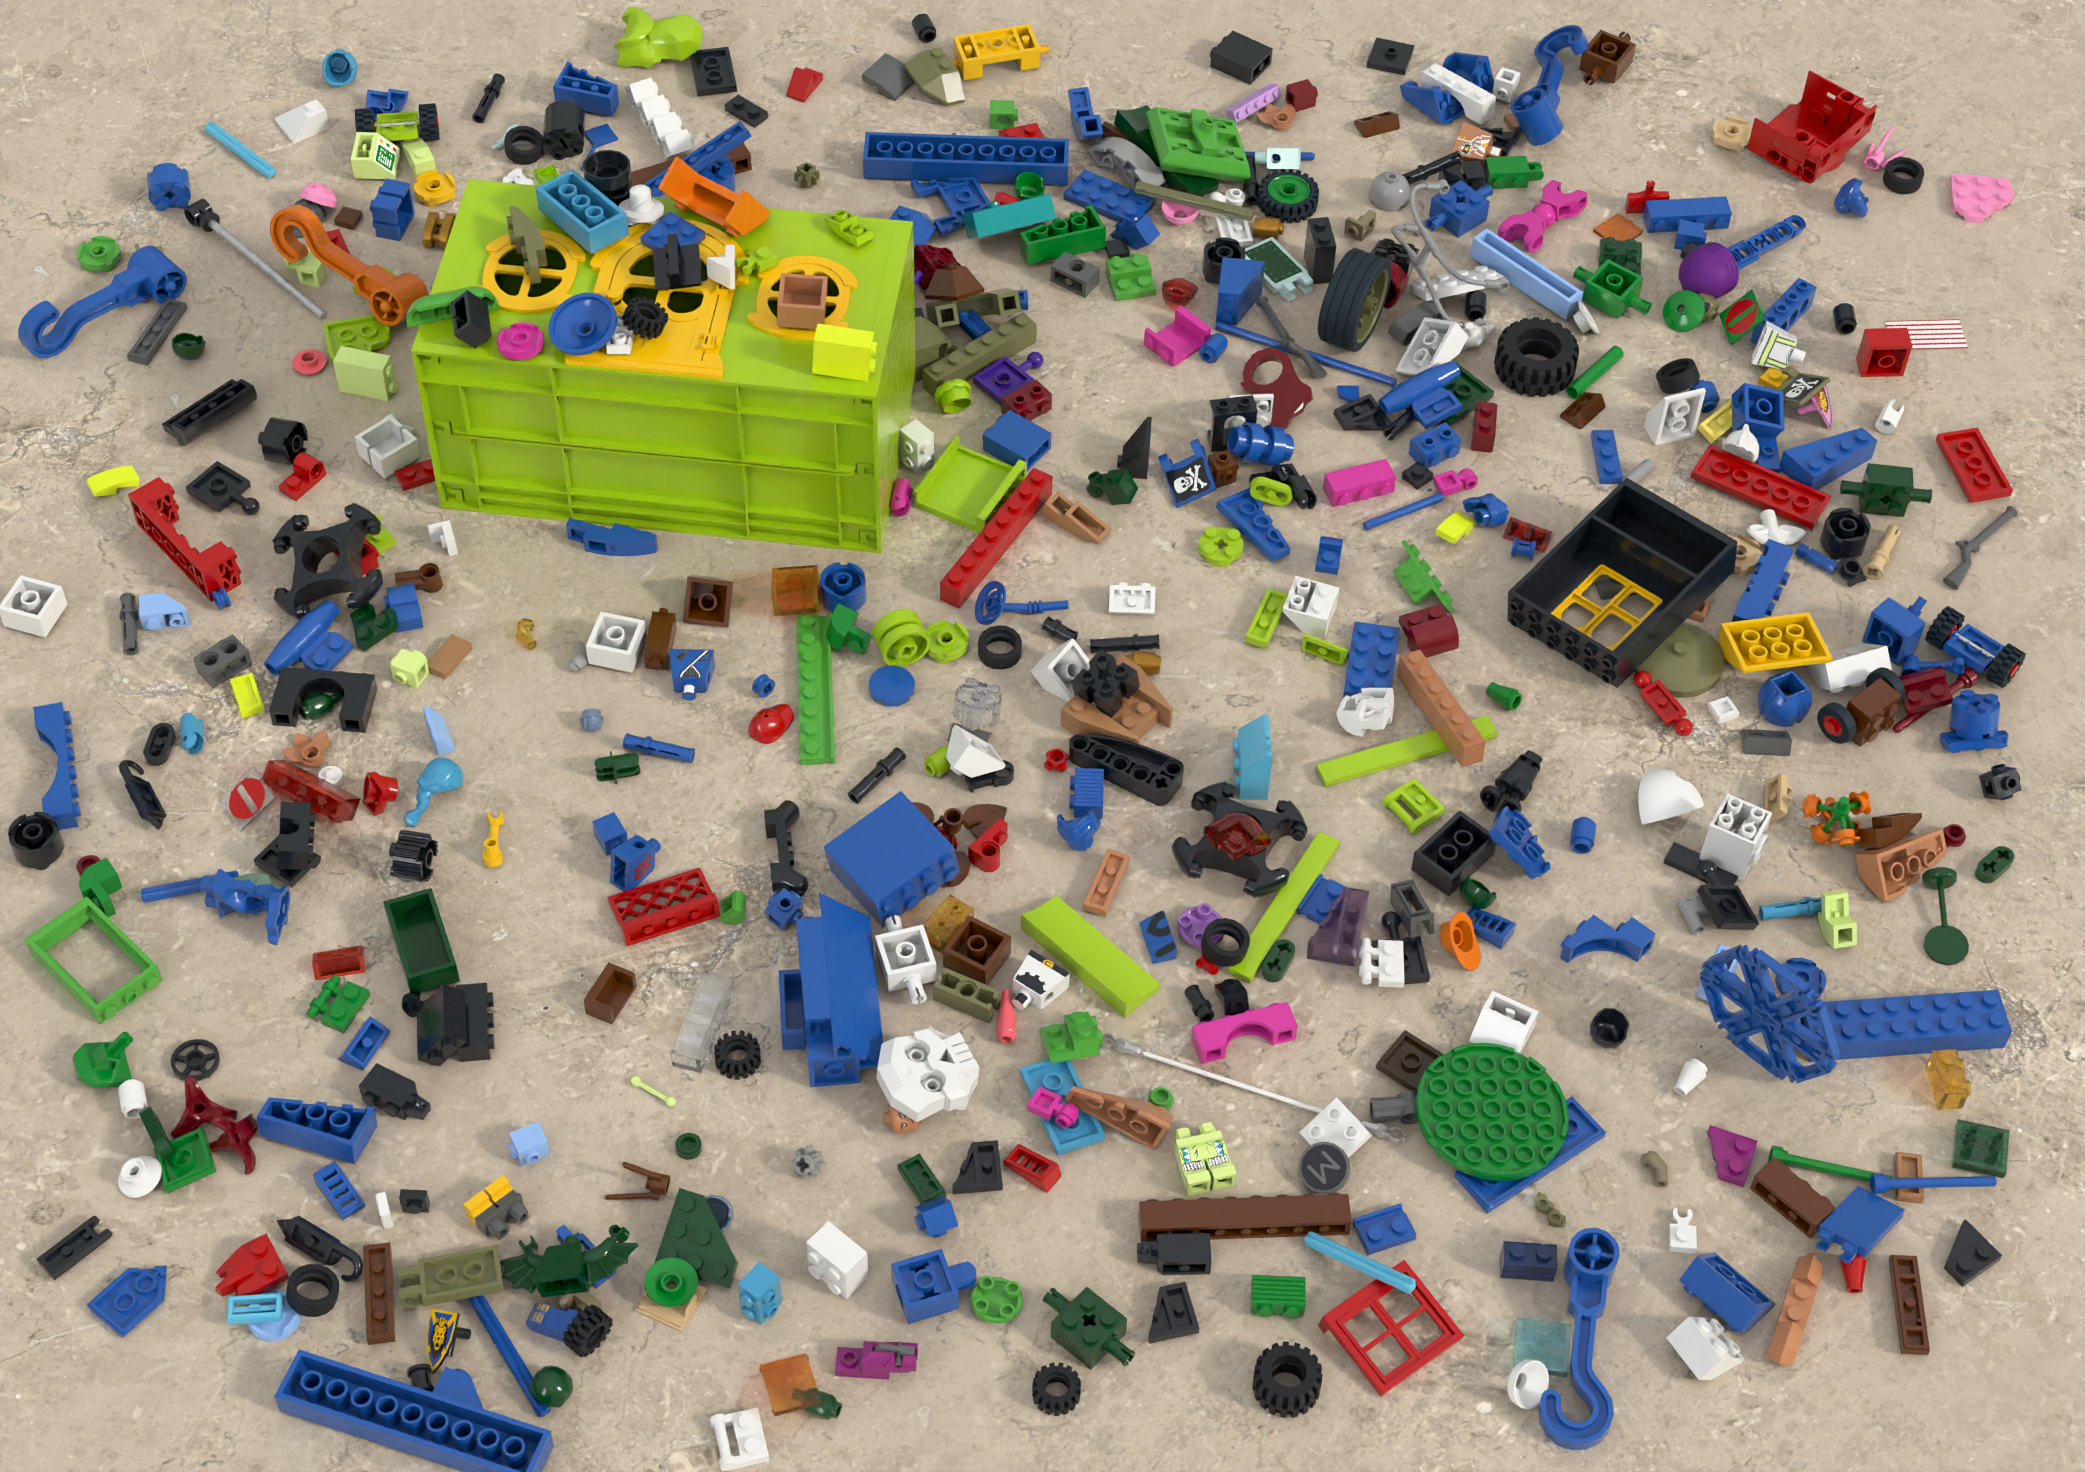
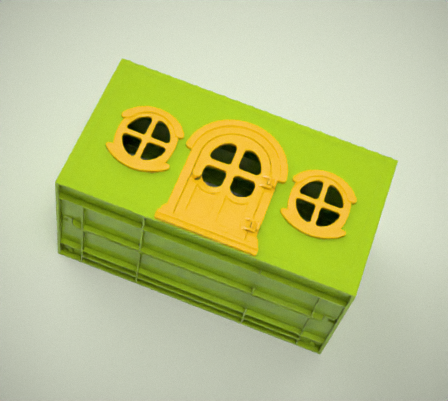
[411,179,916,554]

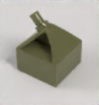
[915,316,957,382]

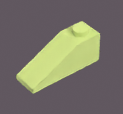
[400,137,436,180]

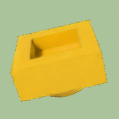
[1758,367,1789,390]

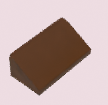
[1354,111,1400,138]
[1560,392,1606,429]

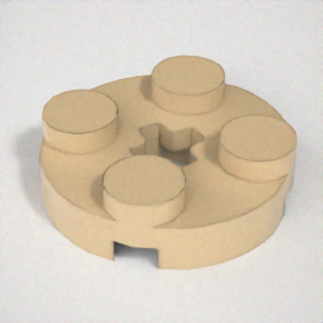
[1711,116,1752,152]
[1727,534,1762,576]

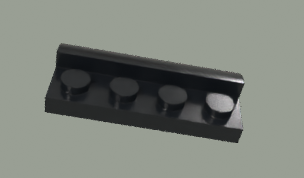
[162,379,257,446]

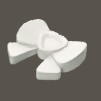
[503,168,534,185]

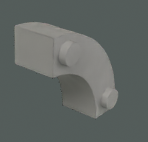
[1089,137,1166,190]

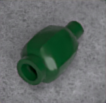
[299,692,342,720]
[792,1390,842,1420]

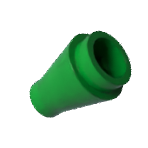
[1486,682,1522,711]

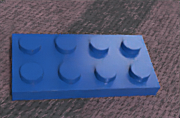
[1064,169,1155,222]
[1343,621,1400,697]

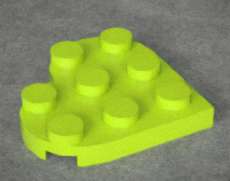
[323,315,391,365]

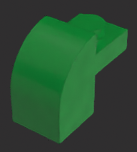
[826,603,872,655]
[79,858,122,917]

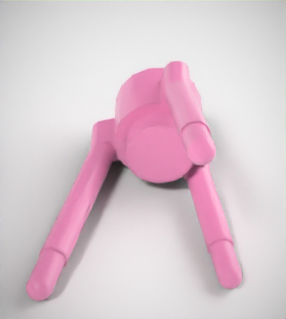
[1863,126,1906,171]

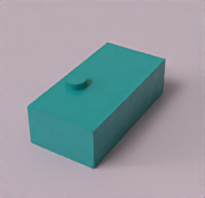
[962,194,1056,239]

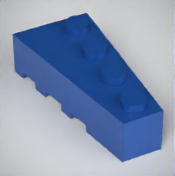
[1732,539,1794,622]

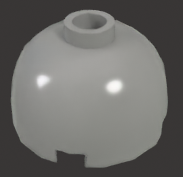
[1369,172,1410,212]

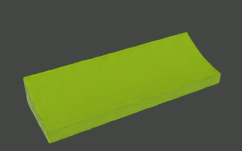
[1021,895,1160,1018]

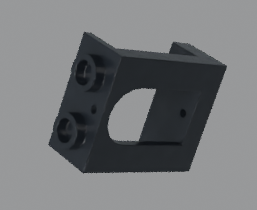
[1207,395,1257,452]

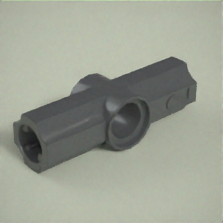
[1369,1091,1417,1124]

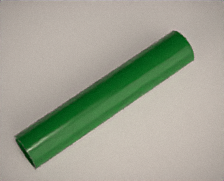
[1566,346,1624,399]

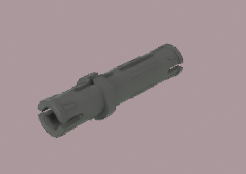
[119,592,139,656]

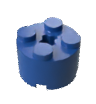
[697,155,736,192]
[147,163,191,211]
[820,562,866,612]
[1950,690,2000,739]

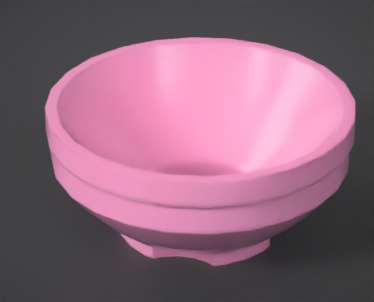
[299,182,337,208]
[1162,200,1199,225]

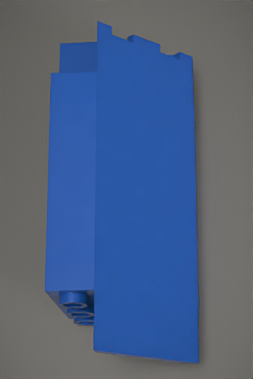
[796,893,883,1087]

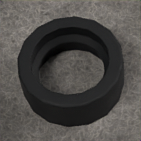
[504,126,543,165]
[1883,157,1924,194]
[1656,358,1700,394]
[978,625,1022,670]
[1201,918,1250,967]
[286,1264,339,1317]

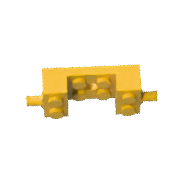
[951,24,1049,80]

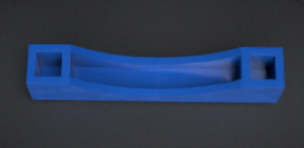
[33,702,81,830]

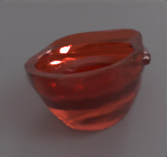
[1162,278,1198,309]

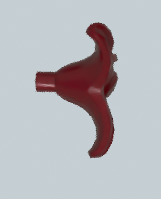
[170,1076,238,1139]
[209,1113,258,1175]

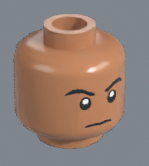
[884,1104,922,1134]

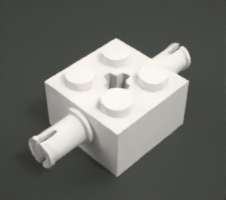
[875,915,937,1004]

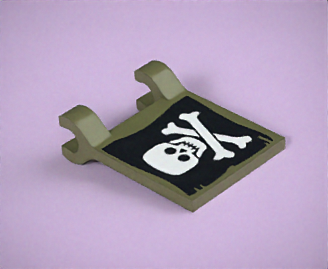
[1763,366,1830,406]

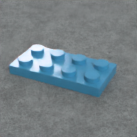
[1020,1059,1105,1156]

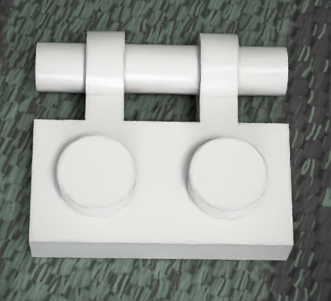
[1358,938,1404,988]

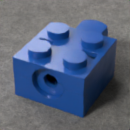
[891,1249,976,1324]

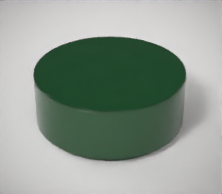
[676,1133,702,1160]

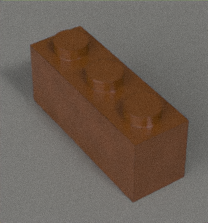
[1750,1157,1836,1239]

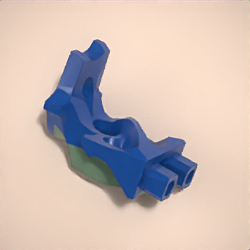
[201,869,290,945]

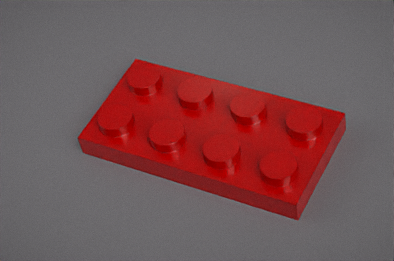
[1936,427,2013,503]

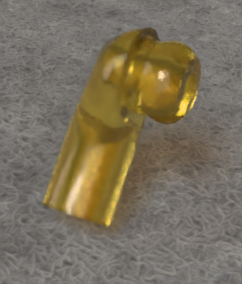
[516,618,537,650]

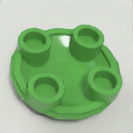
[970,1276,1023,1324]

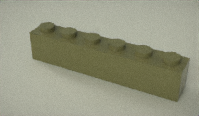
[923,312,1037,397]

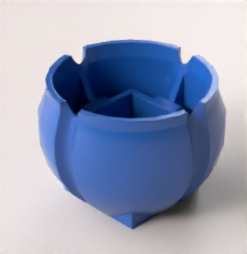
[1758,670,1812,727]

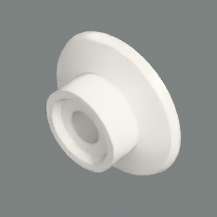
[1573,301,1599,334]
[118,1156,162,1198]

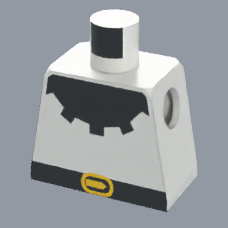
[1012,950,1070,1011]

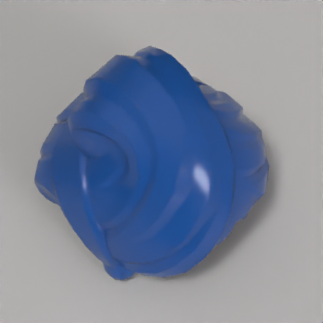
[1834,178,1869,218]
[1057,811,1101,851]

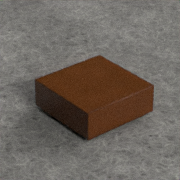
[334,206,363,230]

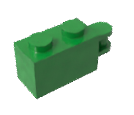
[1484,156,1544,189]

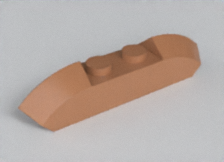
[1766,1253,1823,1366]

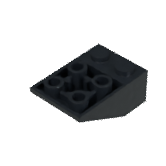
[1370,238,1420,283]

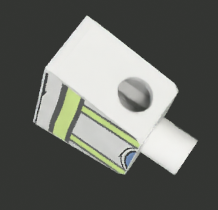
[1751,321,1806,369]

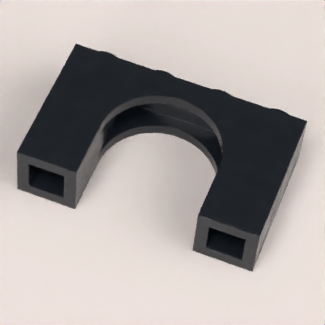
[269,667,377,733]

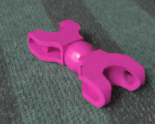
[1498,180,1588,253]

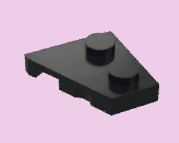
[1333,394,1391,430]
[952,1140,1003,1194]
[1944,1219,2002,1287]
[1148,1282,1199,1344]

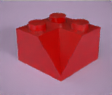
[1856,328,1912,377]

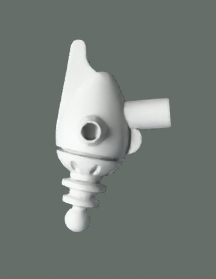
[1461,322,1495,351]

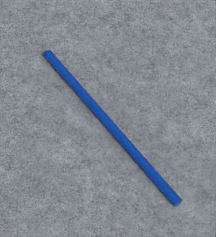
[1215,321,1397,387]

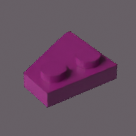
[1707,1125,1758,1187]

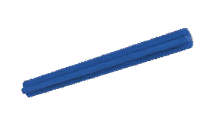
[467,1295,551,1417]

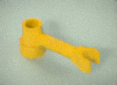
[483,811,504,868]

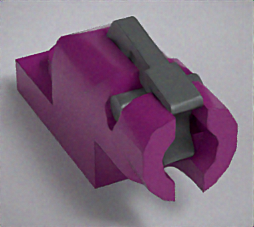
[835,1341,918,1380]

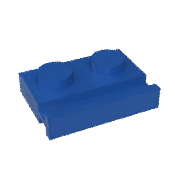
[1297,874,1351,928]
[1352,1203,1417,1255]

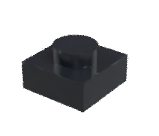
[1402,461,1434,490]
[399,1189,430,1214]

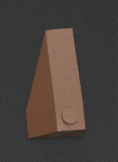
[1855,829,1947,902]
[1064,1086,1174,1150]

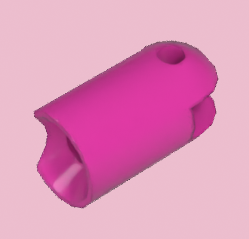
[889,478,913,517]

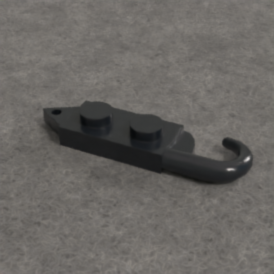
[119,760,166,830]
[277,1216,363,1282]

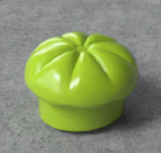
[934,378,972,413]

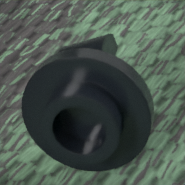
[402,992,424,1018]

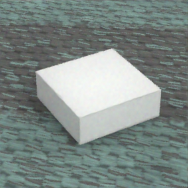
[1706,696,1740,724]
[375,1192,394,1229]

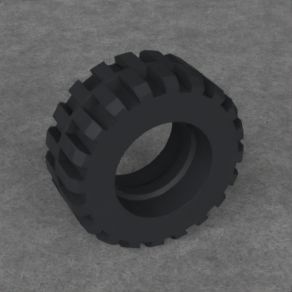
[1494,317,1579,397]

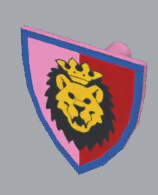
[1797,385,1832,429]

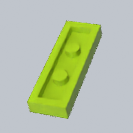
[1245,588,1288,648]

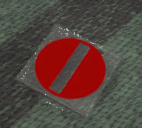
[220,766,276,832]

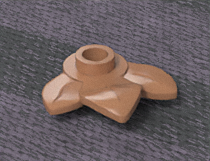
[1257,104,1296,130]
[283,731,330,767]

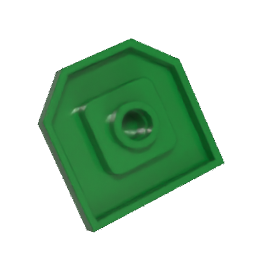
[72,1032,133,1089]

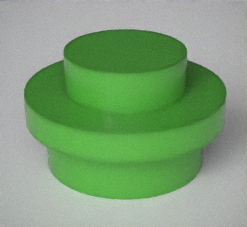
[1148,1087,1173,1110]

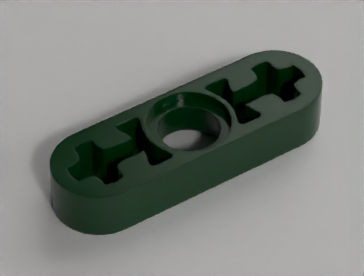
[138,1106,175,1160]

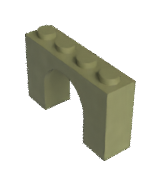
[925,288,1021,328]

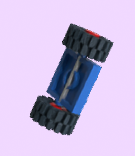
[1925,606,2026,688]

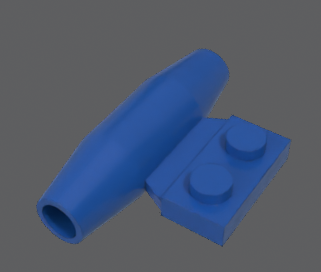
[1378,360,1462,430]
[264,600,353,676]

